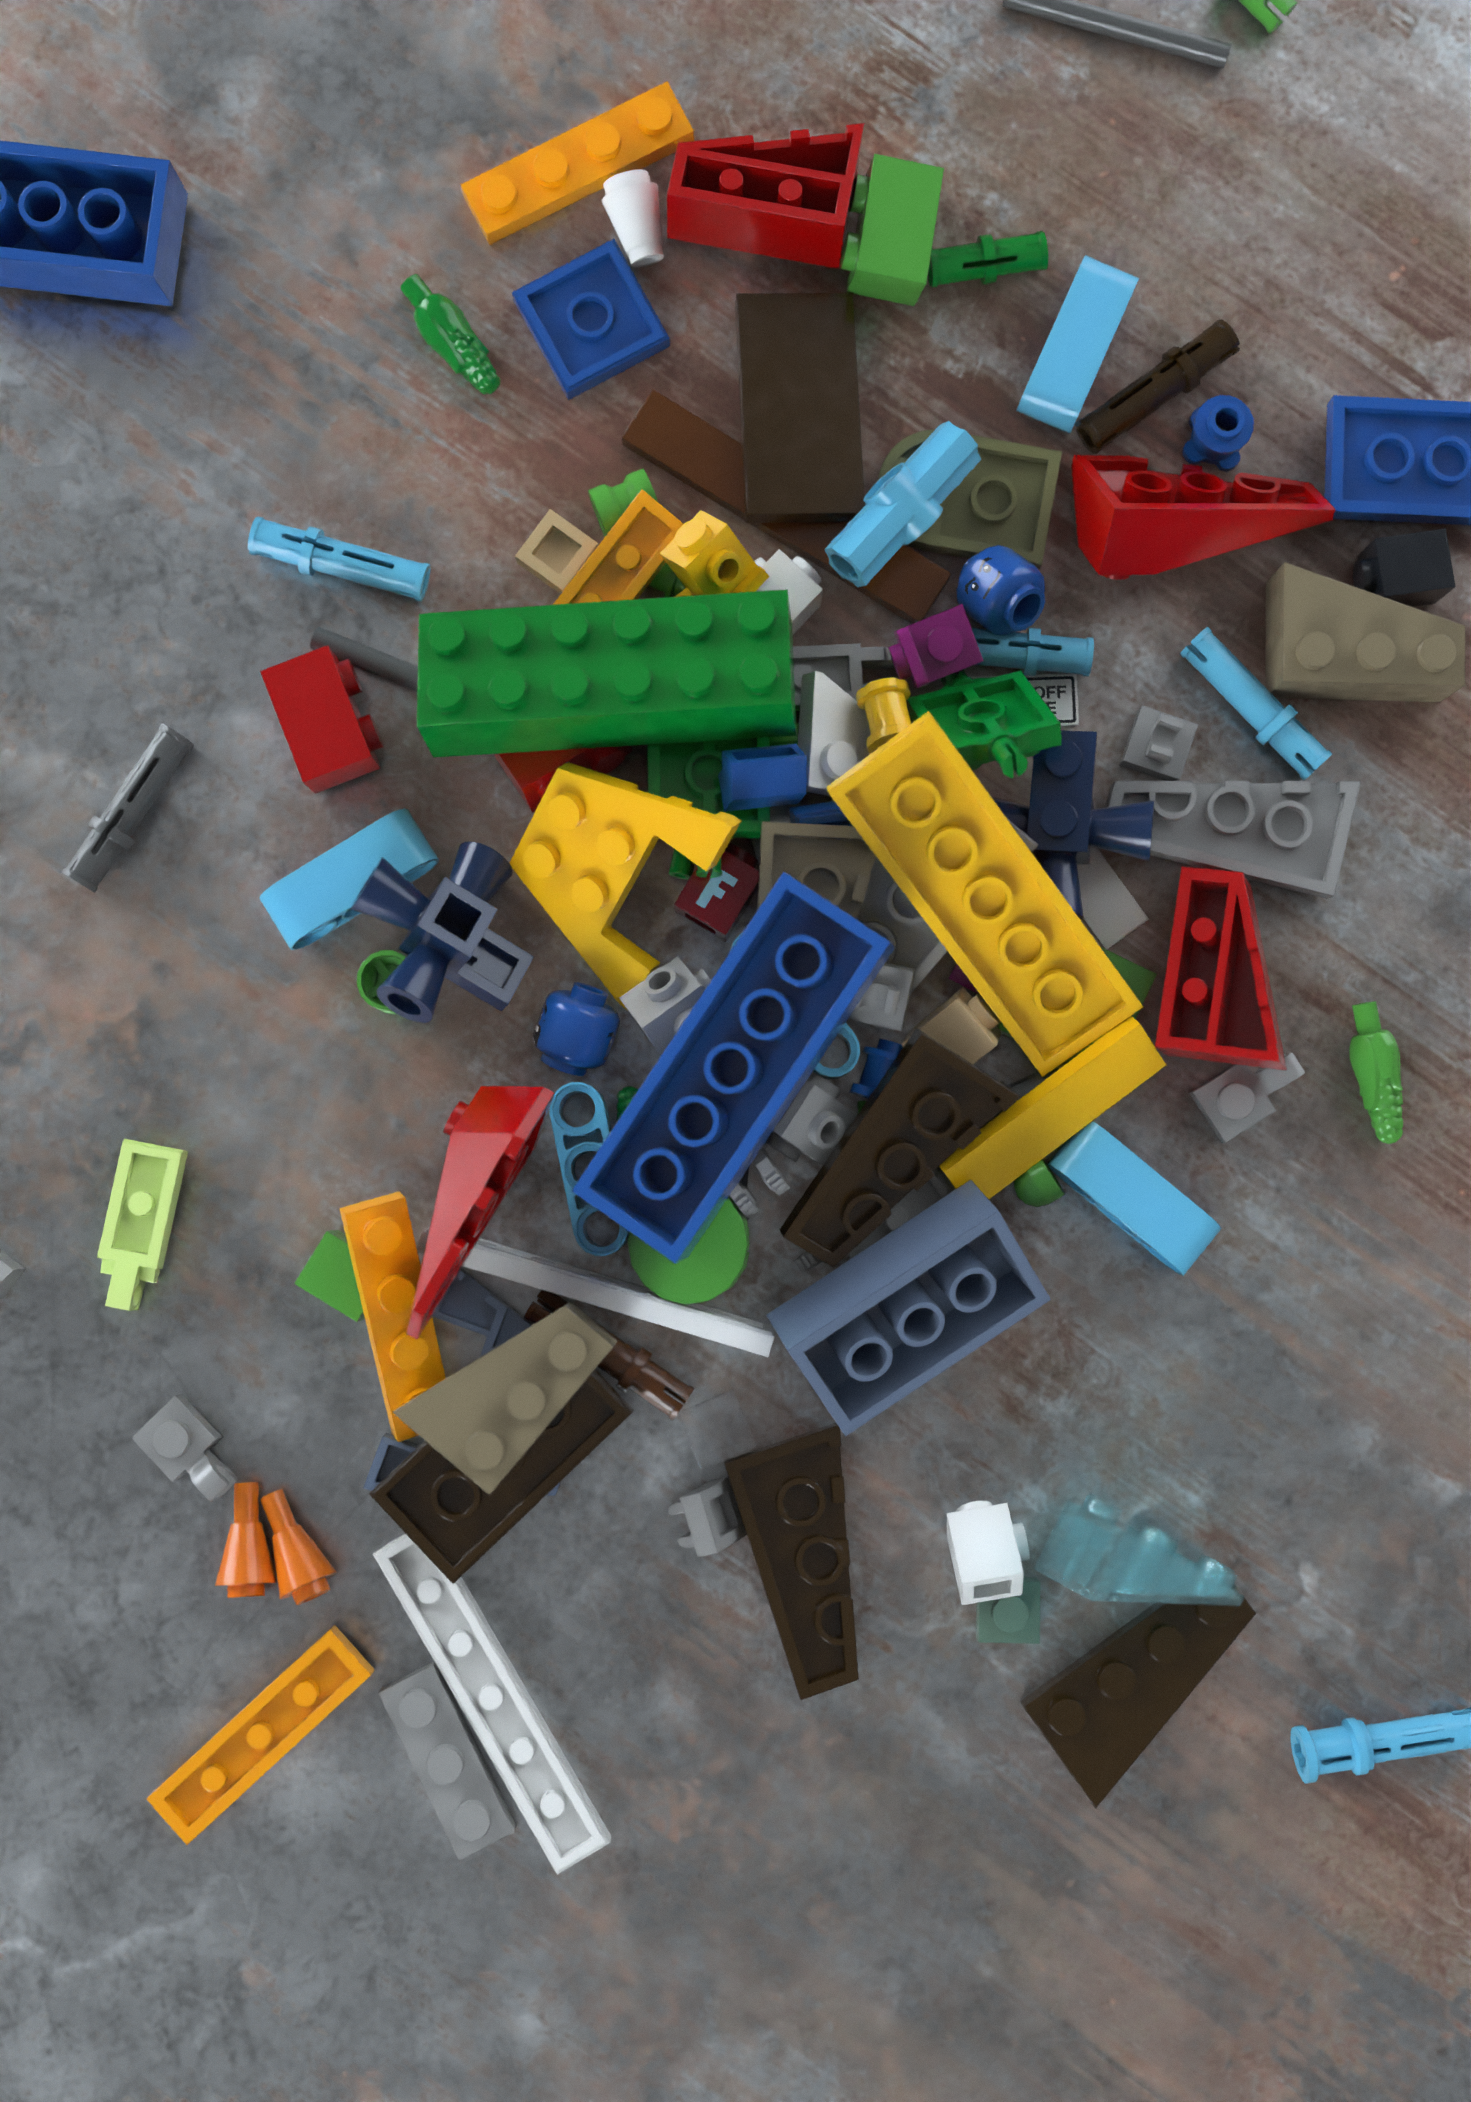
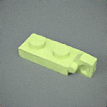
[97,1139,188,1311]

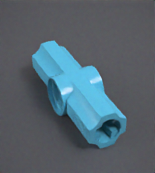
[824,421,981,587]

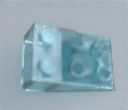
[1033,1492,1244,1605]

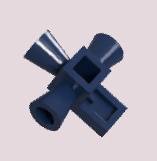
[992,730,1154,919]
[351,841,534,1023]

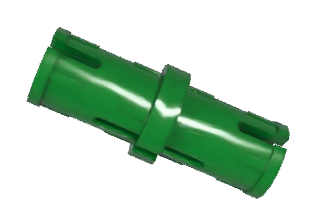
[928,231,1048,288]

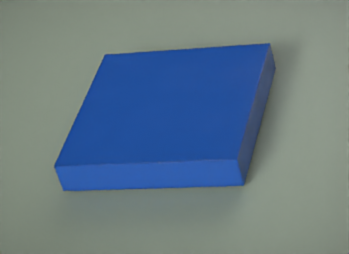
[511,239,670,400]

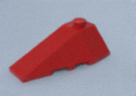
[406,1086,555,1340]

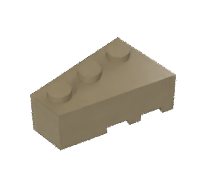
[1265,562,1465,702]
[393,1302,618,1495]

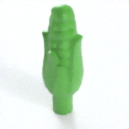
[1349,1001,1403,1144]

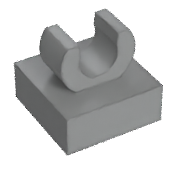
[1119,705,1198,781]
[848,962,916,1031]
[668,1477,746,1557]

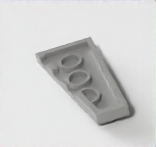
[1105,781,1361,899]

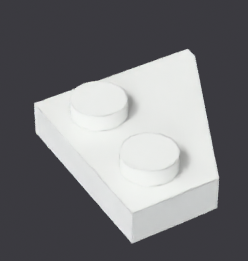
[798,671,871,796]

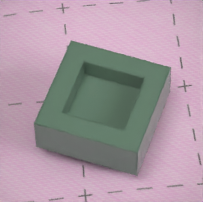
[976,1577,1041,1644]

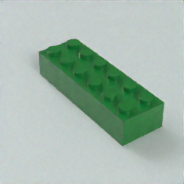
[417,589,796,758]

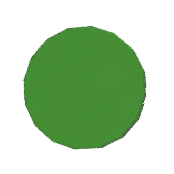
[627,1196,750,1305]

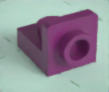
[888,604,984,688]

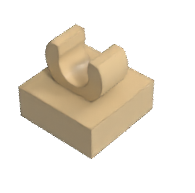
[515,509,599,594]

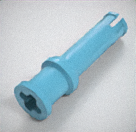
[1290,1707,1471,1784]

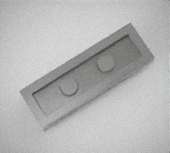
[378,1661,516,1861]

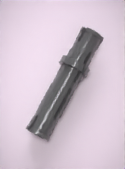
[62,723,194,893]

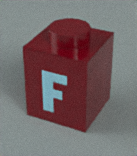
[674,843,759,942]

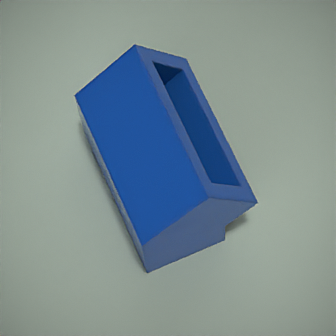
[718,744,807,811]

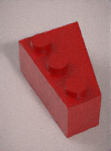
[667,123,864,269]
[1155,867,1287,1071]

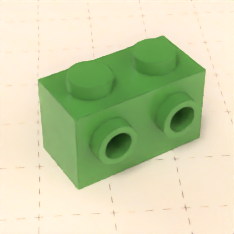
[840,154,944,306]

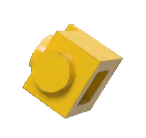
[660,510,769,596]

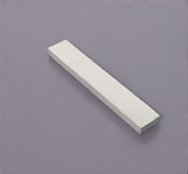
[417,1228,774,1357]
[373,1533,611,1875]

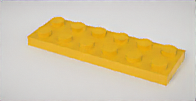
[826,711,1143,1077]

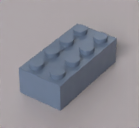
[766,1180,1051,1436]

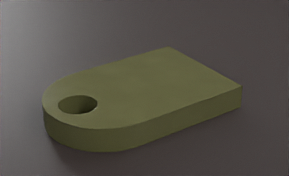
[878,429,1062,570]

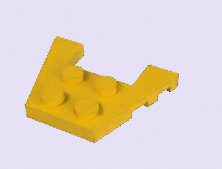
[509,762,741,1011]

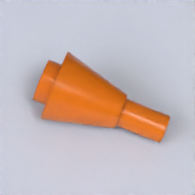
[215,1482,277,1598]
[260,1489,338,1605]

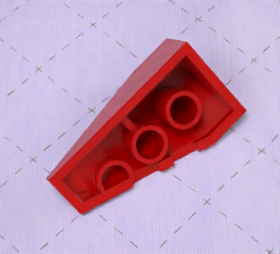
[1071,455,1336,580]

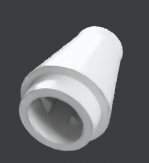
[602,169,664,267]

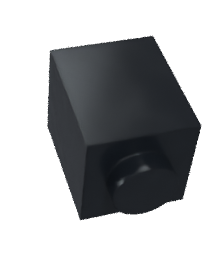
[1353,528,1456,607]

